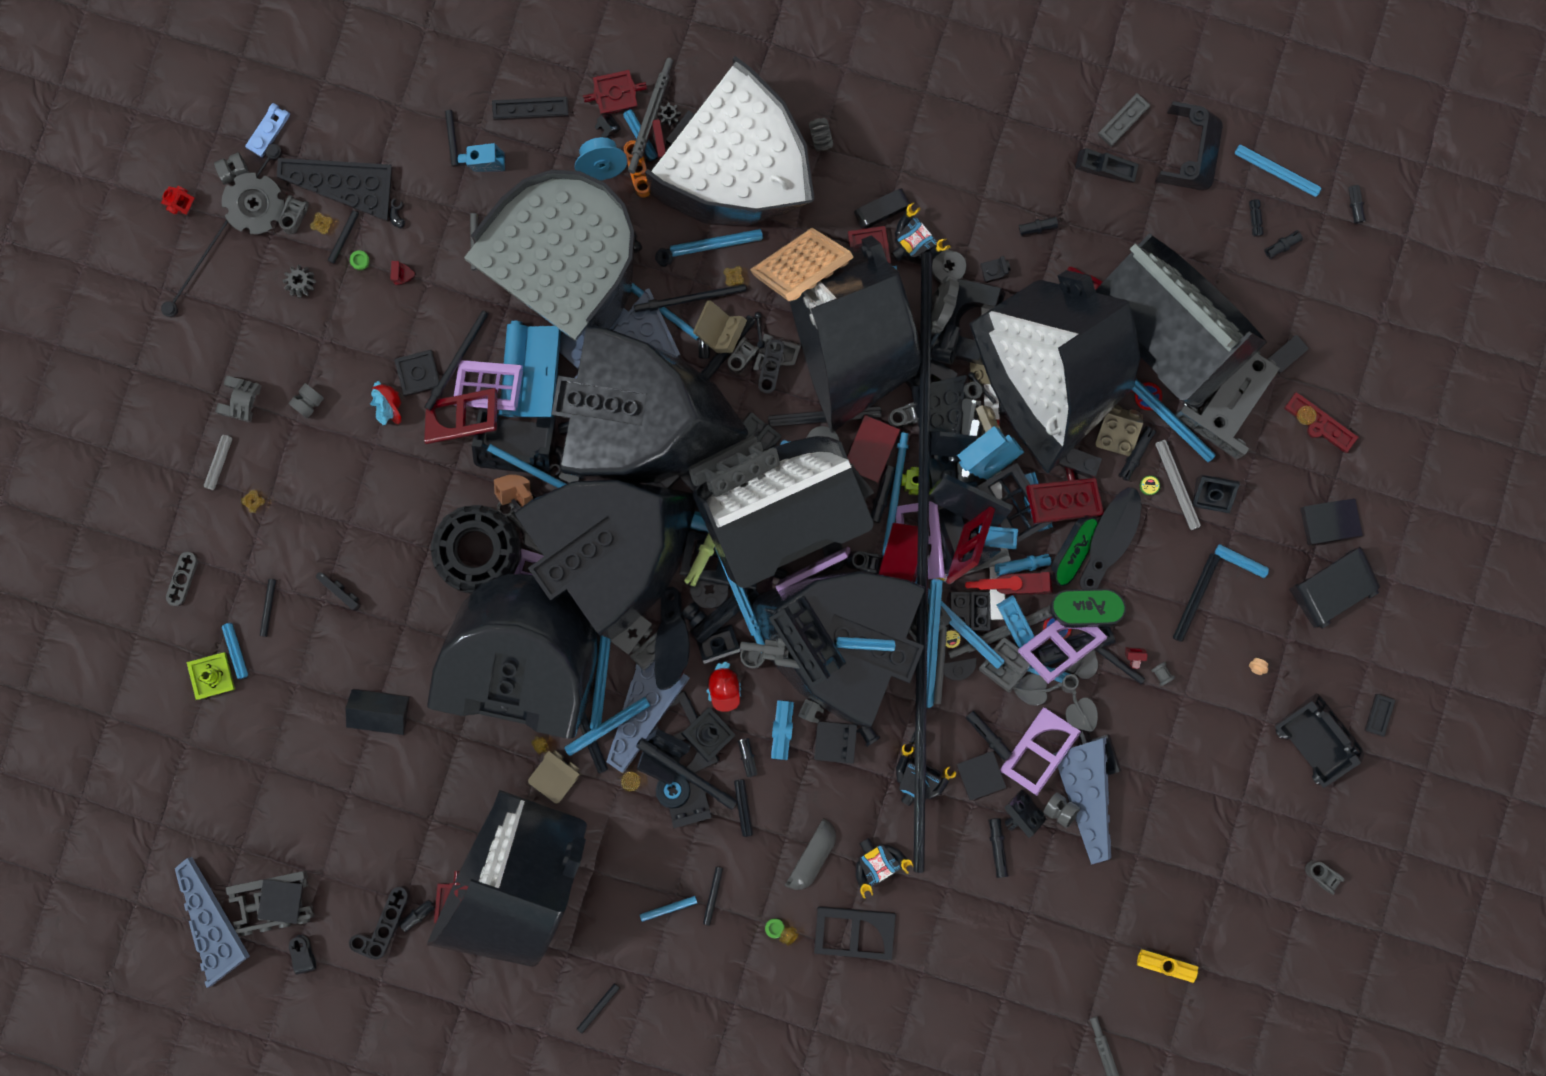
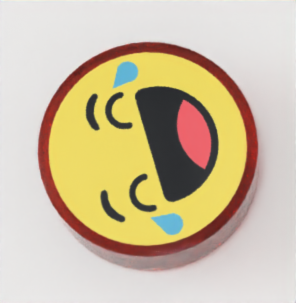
[946,630,961,649]

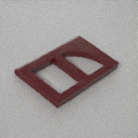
[424,388,498,444]
[946,506,995,584]

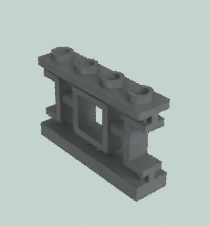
[688,435,780,497]
[226,870,315,936]

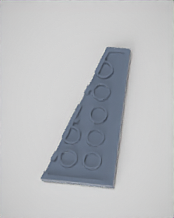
[174,857,250,988]

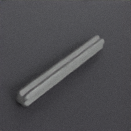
[1156,440,1201,530]

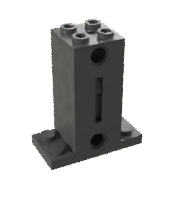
[1175,351,1280,460]

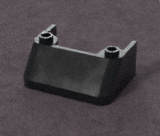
[1155,101,1223,191]
[929,482,1001,574]

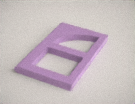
[896,501,945,579]
[775,547,850,591]
[1018,620,1107,684]
[1000,707,1081,796]

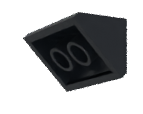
[345,689,410,735]

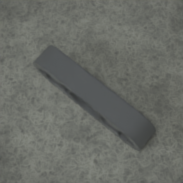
[166,552,198,606]

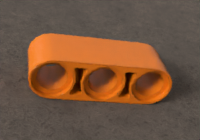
[624,141,650,198]

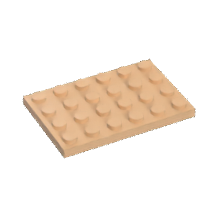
[750,228,854,301]

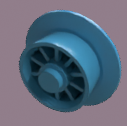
[575,137,627,181]

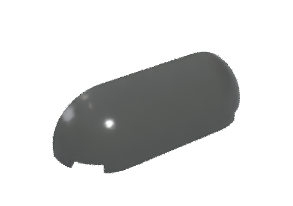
[784,818,836,890]

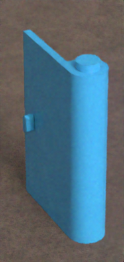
[499,321,561,417]

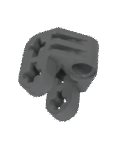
[215,376,262,423]

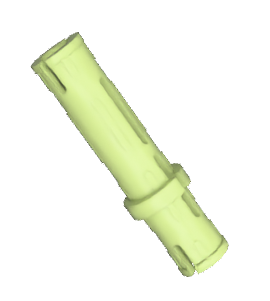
[684,532,715,587]

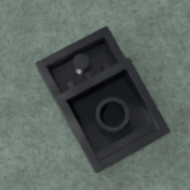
[1300,499,1363,545]

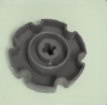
[222,173,284,235]
[931,276,959,336]

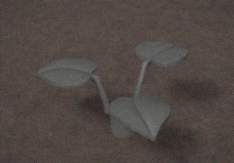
[1014,650,1098,732]

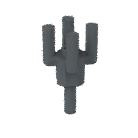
[740,637,800,669]

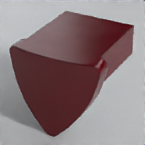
[390,261,416,285]

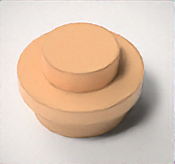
[1249,658,1268,675]

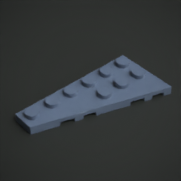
[607,661,690,773]
[1053,737,1111,864]

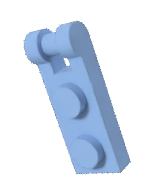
[245,103,290,158]

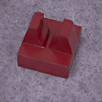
[1125,647,1147,669]

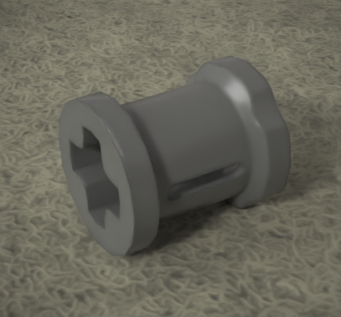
[1151,661,1176,686]

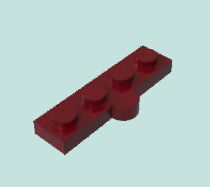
[1284,392,1358,453]

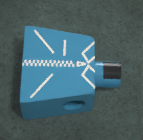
[458,143,505,172]

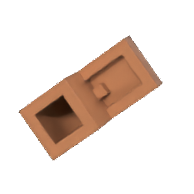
[494,475,533,507]

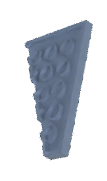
[575,288,680,379]

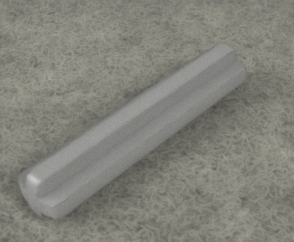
[204,435,232,490]

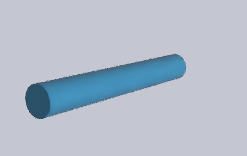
[640,896,697,922]

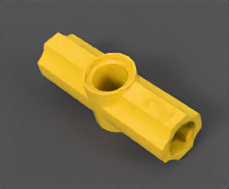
[1137,949,1198,983]

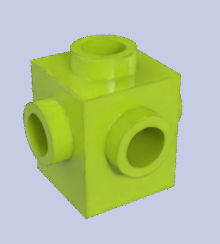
[901,467,919,495]

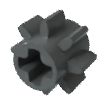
[657,102,681,127]

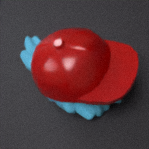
[370,381,401,425]
[707,662,741,712]

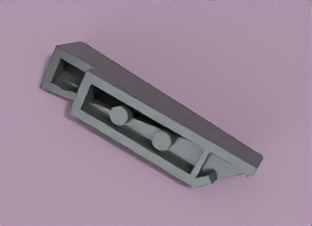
[956,398,983,482]

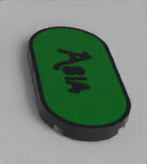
[1051,515,1099,586]
[1050,589,1126,628]

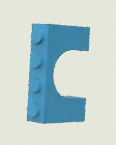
[957,426,1024,480]

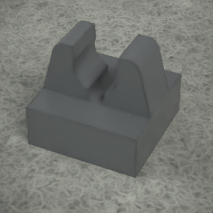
[798,699,824,723]

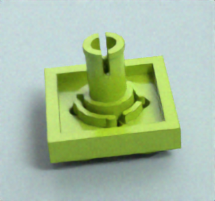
[187,652,235,700]

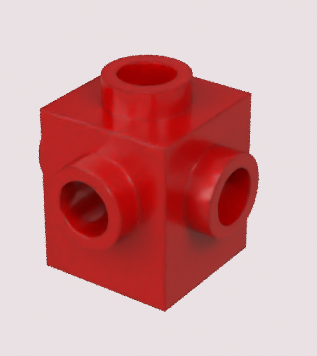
[161,186,195,215]

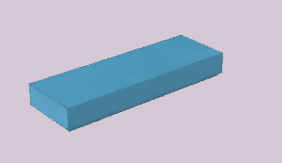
[996,595,1035,648]

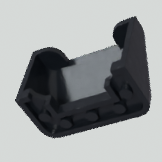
[472,408,556,473]
[1289,546,1380,629]
[1275,693,1364,788]

